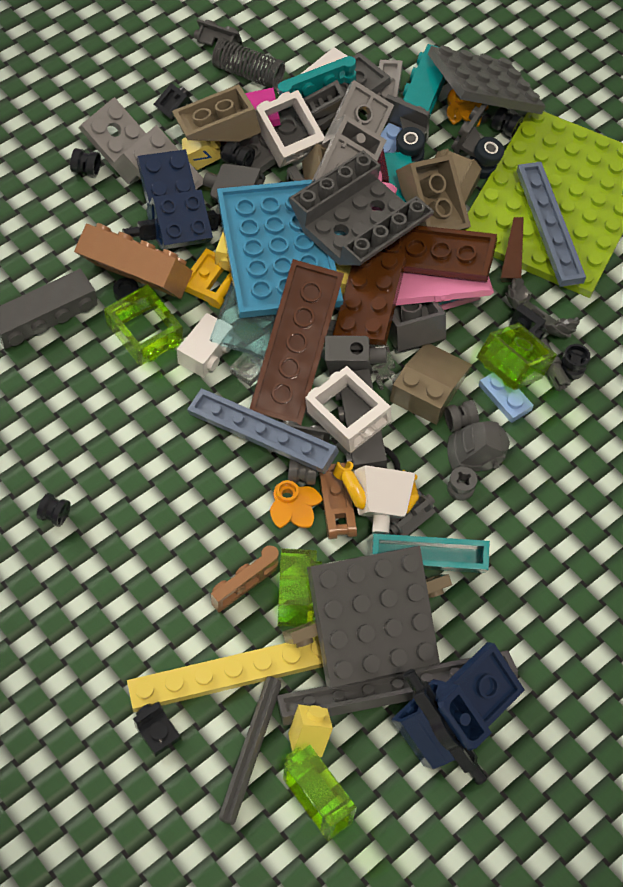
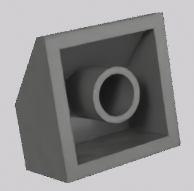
[388,302,446,352]

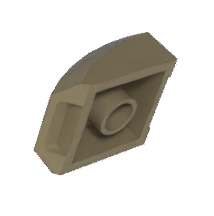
[434,149,482,206]

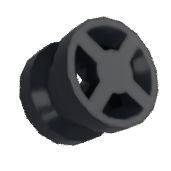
[37,493,71,527]

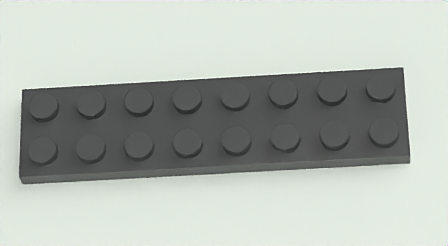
[220,52,391,173]

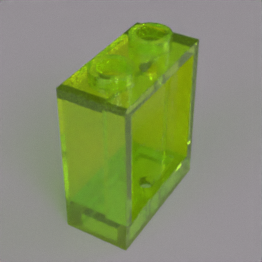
[104,285,184,366]
[283,745,357,841]

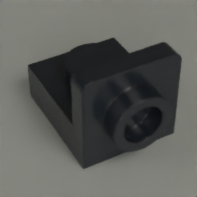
[153,83,193,121]
[510,303,546,350]
[133,702,181,757]

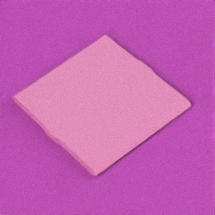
[396,272,494,306]

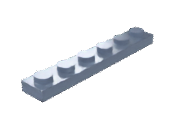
[516,162,586,287]
[187,388,339,474]

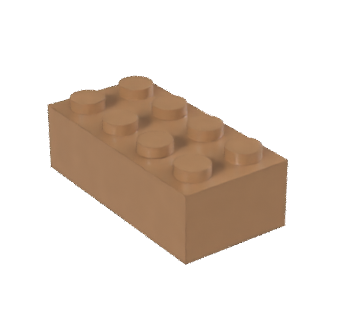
[74,223,193,299]

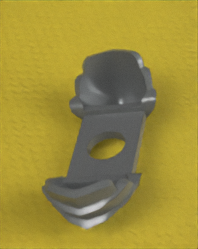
[505,278,580,338]

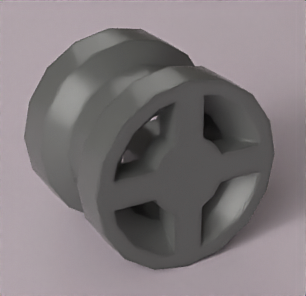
[447,466,477,501]

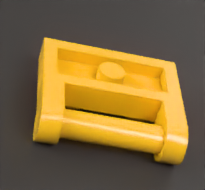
[185,248,233,309]

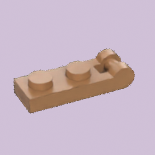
[318,463,357,539]
[211,546,279,613]

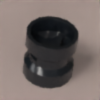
[491,107,524,138]
[222,141,255,167]
[70,148,101,177]
[561,344,591,380]

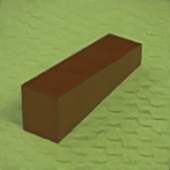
[501,217,524,282]

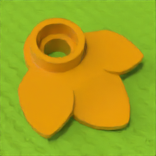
[446,89,489,127]
[270,480,323,528]

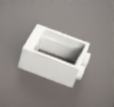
[255,90,325,168]
[305,366,392,453]

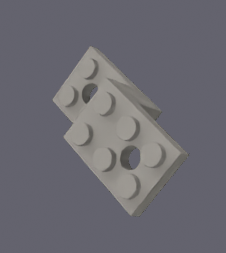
[311,80,394,182]
[79,97,203,190]

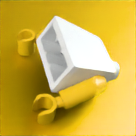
[333,461,419,534]

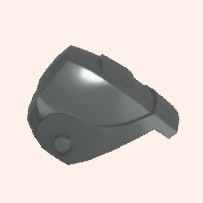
[447,421,510,471]

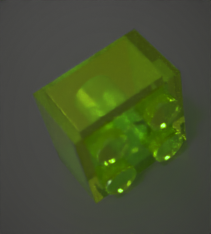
[476,323,557,390]
[277,548,322,627]

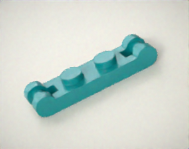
[278,56,356,108]

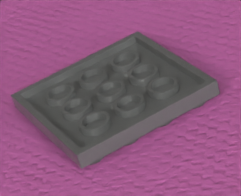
[428,45,546,114]
[307,546,440,688]

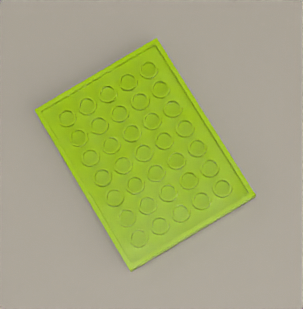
[461,111,623,298]

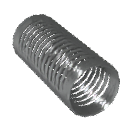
[212,38,285,90]

